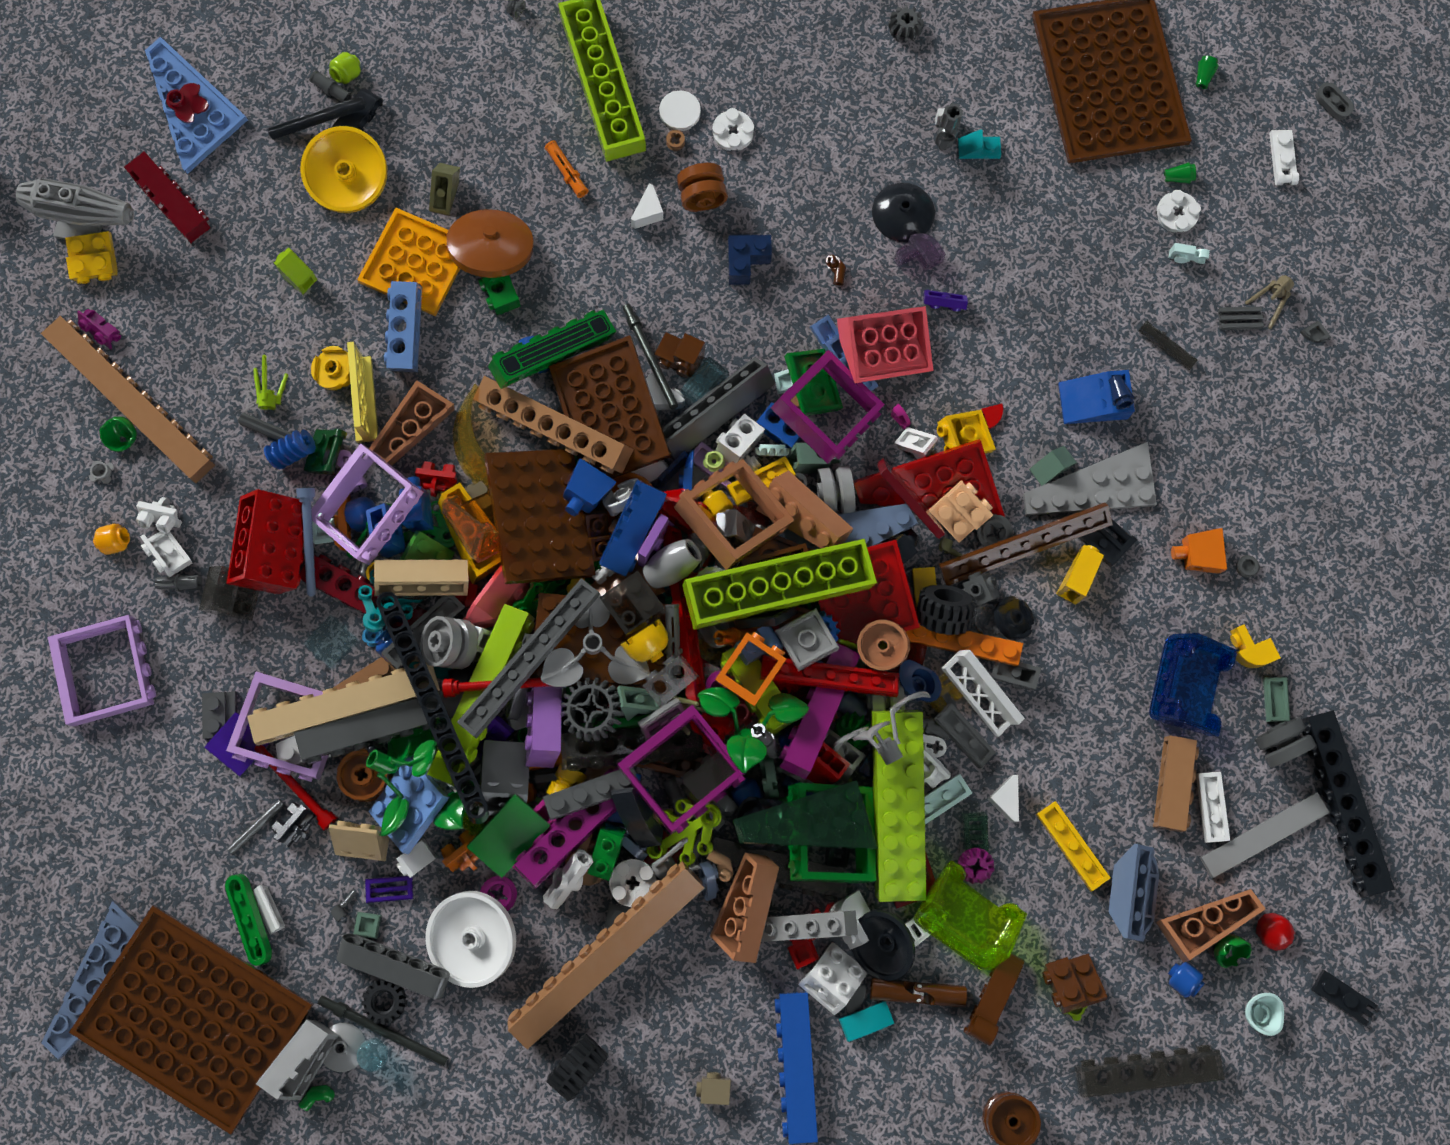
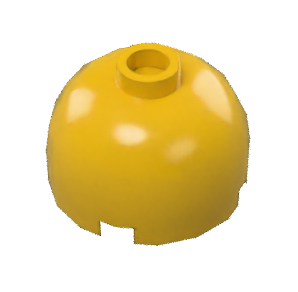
[621,619,668,663]

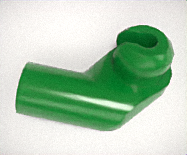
[298,1085,335,1112]

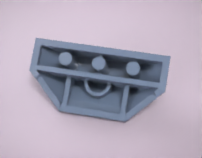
[1109,844,1159,942]

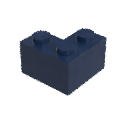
[728,235,772,285]

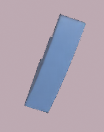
[809,315,878,391]

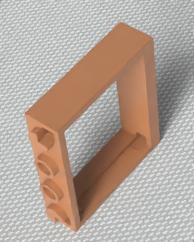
[674,459,794,570]

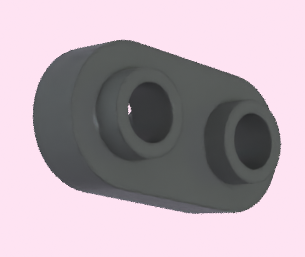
[1315,82,1354,120]

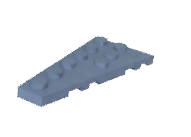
[770,504,918,550]
[41,901,140,1059]

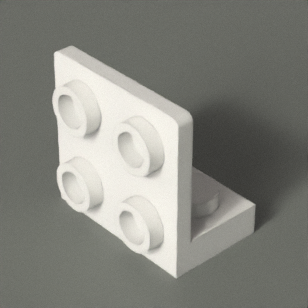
[798,942,868,1015]

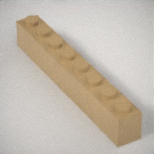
[247,662,440,746]

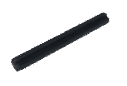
[268,97,366,139]

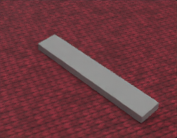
[1199,792,1330,878]

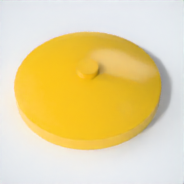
[300,126,387,213]

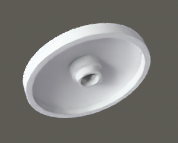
[426,891,516,988]

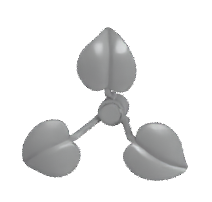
[541,595,650,687]
[833,691,931,765]

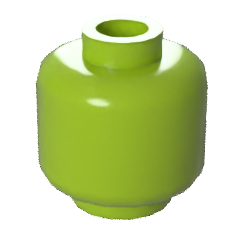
[329,52,361,84]

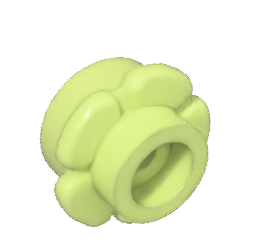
[703,451,725,472]

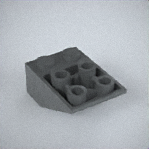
[477,740,529,816]

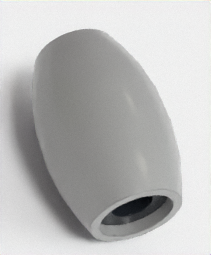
[643,539,702,589]

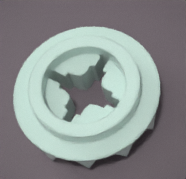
[755,444,790,456]

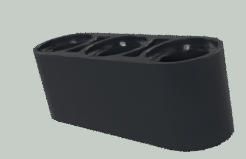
[332,88,383,131]

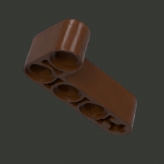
[963,949,1024,1046]

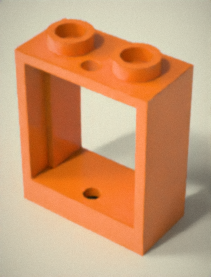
[715,632,786,707]

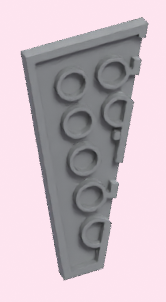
[1023,442,1157,516]

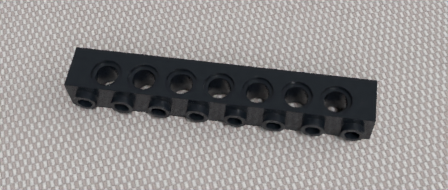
[1302,710,1395,897]

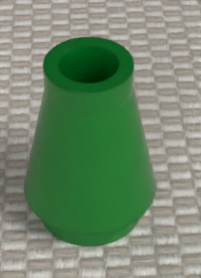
[1195,56,1219,89]
[1164,162,1196,184]

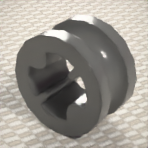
[507,0,526,18]

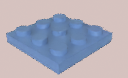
[368,756,449,855]

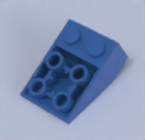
[1058,370,1135,424]

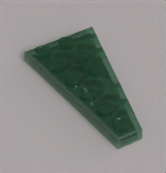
[733,780,878,849]

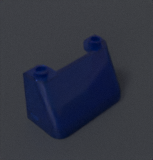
[1149,633,1238,737]

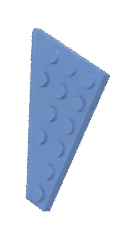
[145,37,248,174]

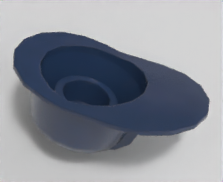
[899,660,942,702]

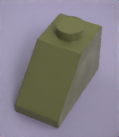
[429,163,460,215]

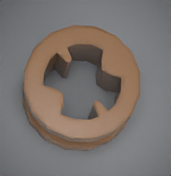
[666,130,685,151]

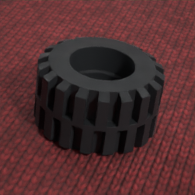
[916,585,976,635]
[546,1034,608,1102]

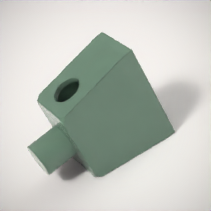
[787,443,841,474]

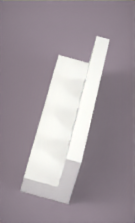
[941,650,1025,737]

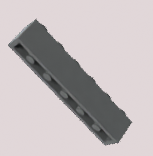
[662,357,775,462]

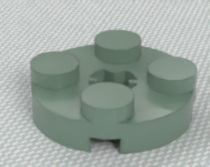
[760,754,780,800]

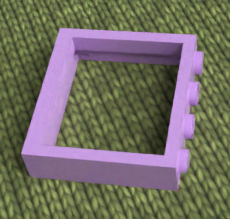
[311,443,424,565]
[48,615,156,727]
[226,672,329,782]

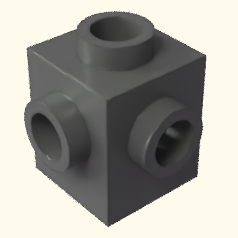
[963,571,1000,607]

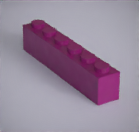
[779,643,860,779]

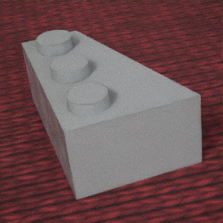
[256,1019,339,1100]

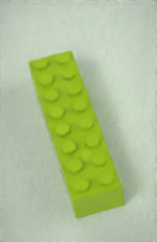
[558,0,646,162]
[682,539,877,630]
[872,710,926,902]

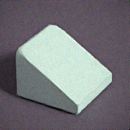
[774,369,793,394]

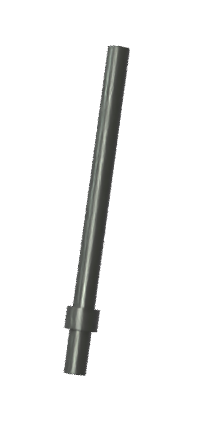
[623,304,678,409]
[317,995,448,1066]

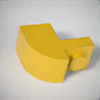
[1230,624,1281,668]

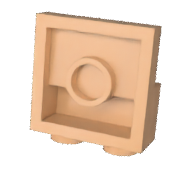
[929,480,993,543]

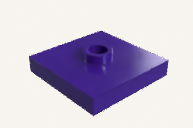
[204,712,271,776]

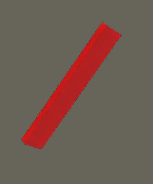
[760,655,899,698]

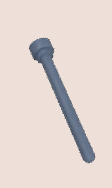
[296,488,316,597]

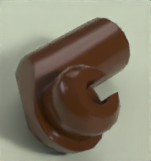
[825,255,846,286]

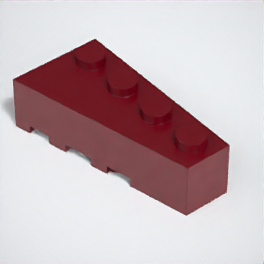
[124,151,211,244]

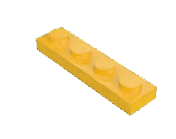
[1036,801,1110,891]

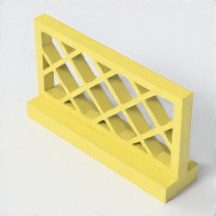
[347,342,378,443]

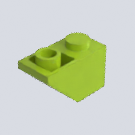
[274,247,317,294]

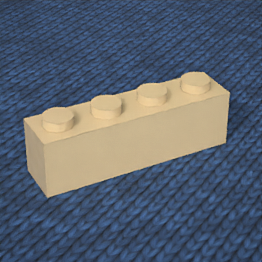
[374,559,469,596]

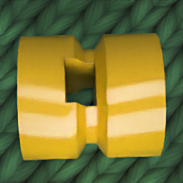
[546,763,587,794]

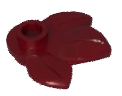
[166,83,209,123]

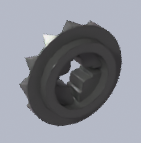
[977,514,1013,547]

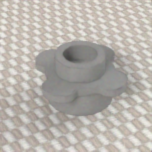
[89,461,114,484]

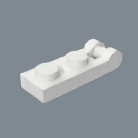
[1269,130,1299,185]

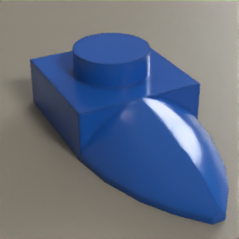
[679,450,694,491]

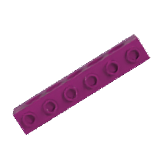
[515,766,619,889]

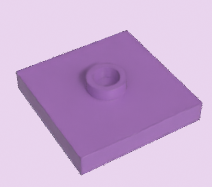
[638,514,669,568]

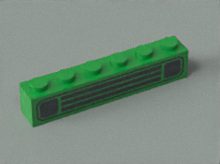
[488,309,616,389]

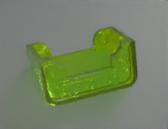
[914,860,1027,971]

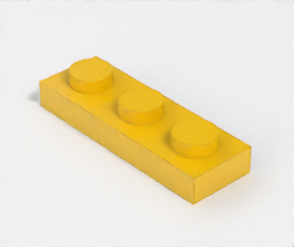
[727,456,796,506]

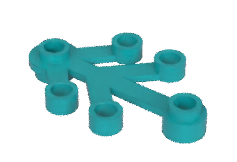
[358,569,424,632]

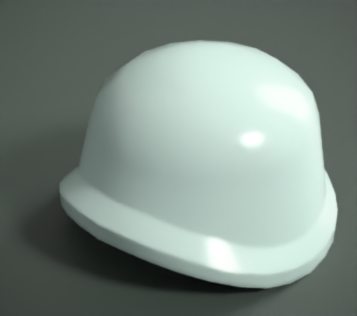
[1245,993,1284,1036]

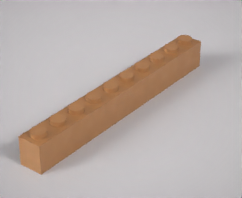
[40,316,215,483]
[507,861,704,1050]

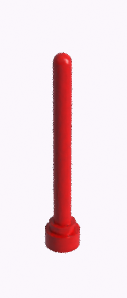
[442,678,550,698]
[254,745,338,831]

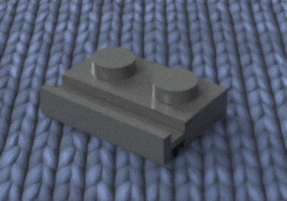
[202,691,237,739]

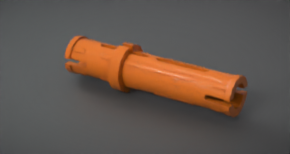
[545,140,589,198]
[713,627,761,646]

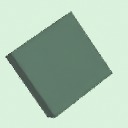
[353,912,382,939]

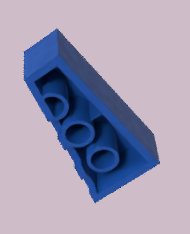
[599,480,667,576]

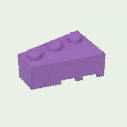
[525,686,562,768]

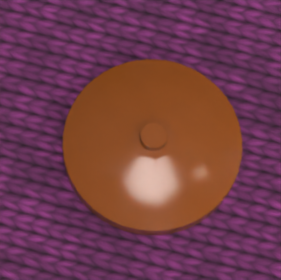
[447,209,533,278]

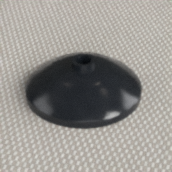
[872,183,935,242]
[852,910,915,981]

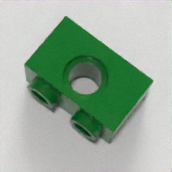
[478,275,521,316]
[587,822,627,881]

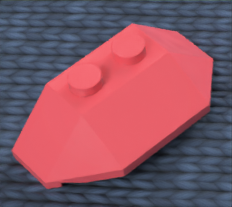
[463,565,529,628]

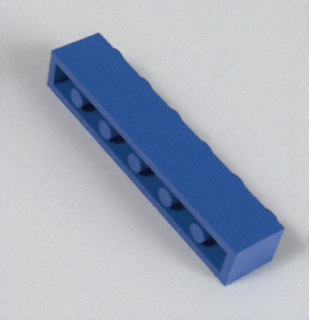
[774,992,818,1144]

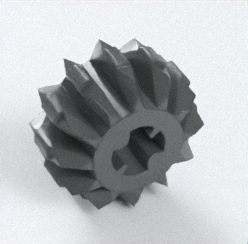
[888,5,924,43]

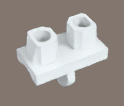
[136,497,182,533]
[923,745,951,789]

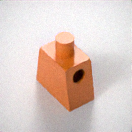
[1171,528,1227,574]

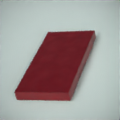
[877,458,945,539]

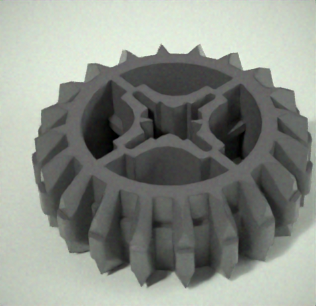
[561,678,624,742]

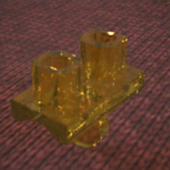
[924,673,963,713]

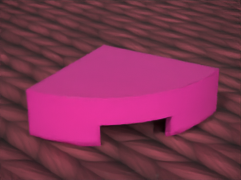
[891,403,911,429]

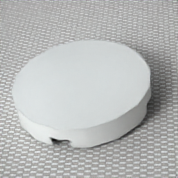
[659,90,701,131]

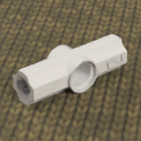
[543,849,593,909]

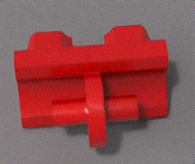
[415,461,458,497]

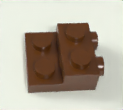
[1042,953,1108,1014]

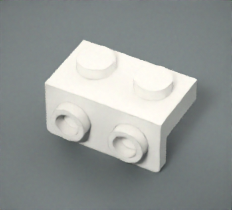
[140,532,192,578]

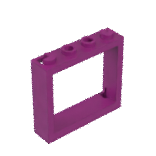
[771,350,885,464]
[618,705,745,834]

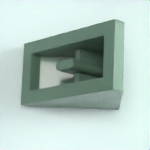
[1029,446,1077,486]

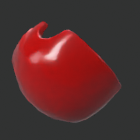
[1256,913,1295,951]

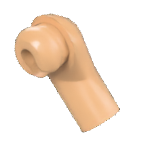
[706,849,733,882]

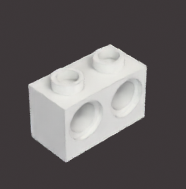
[715,414,765,463]

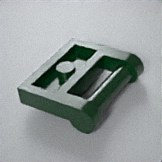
[304,429,347,475]

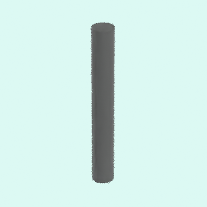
[227,799,286,855]

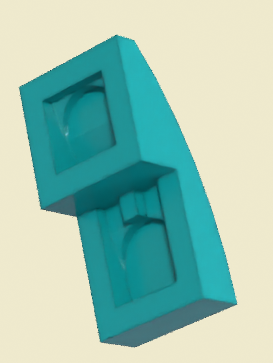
[839,1001,895,1042]

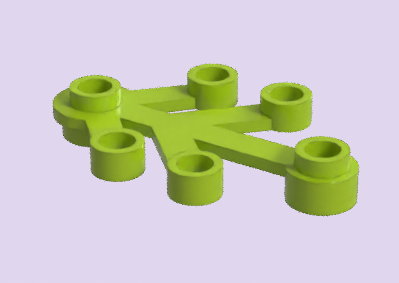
[647,798,722,866]

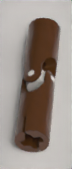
[870,978,967,1008]

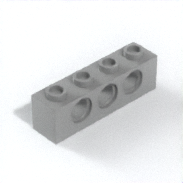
[761,910,858,942]

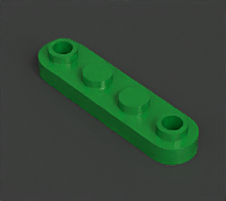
[225,874,272,966]

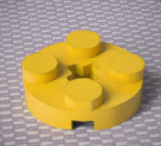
[311,346,350,390]

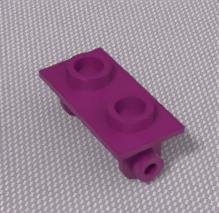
[77,309,121,349]

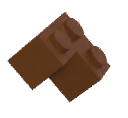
[654,332,705,379]

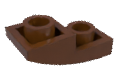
[583,512,611,561]

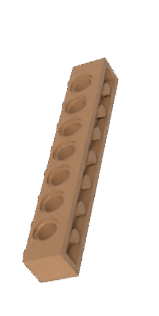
[473,376,634,474]

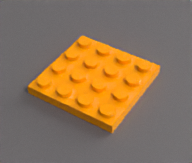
[357,208,460,316]

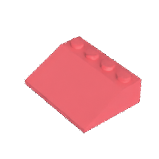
[837,306,934,383]

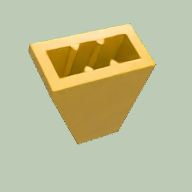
[1056,545,1104,605]

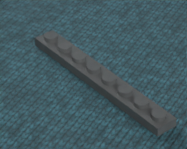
[457,578,600,739]

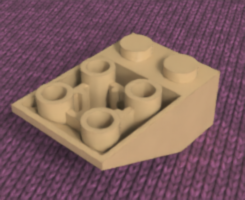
[329,821,389,861]

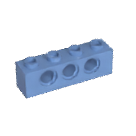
[384,281,422,372]

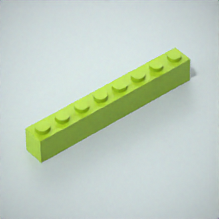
[427,604,535,787]

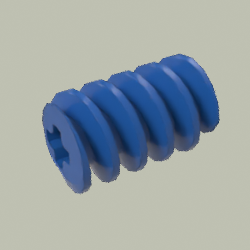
[264,429,316,469]

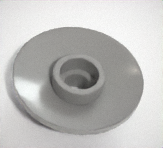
[323,1023,366,1072]

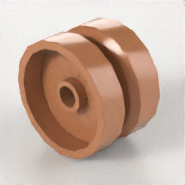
[857,620,910,670]

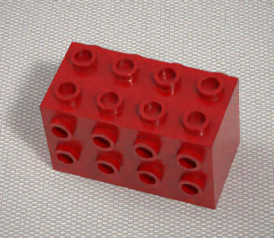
[226,489,304,594]

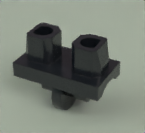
[271,802,316,847]

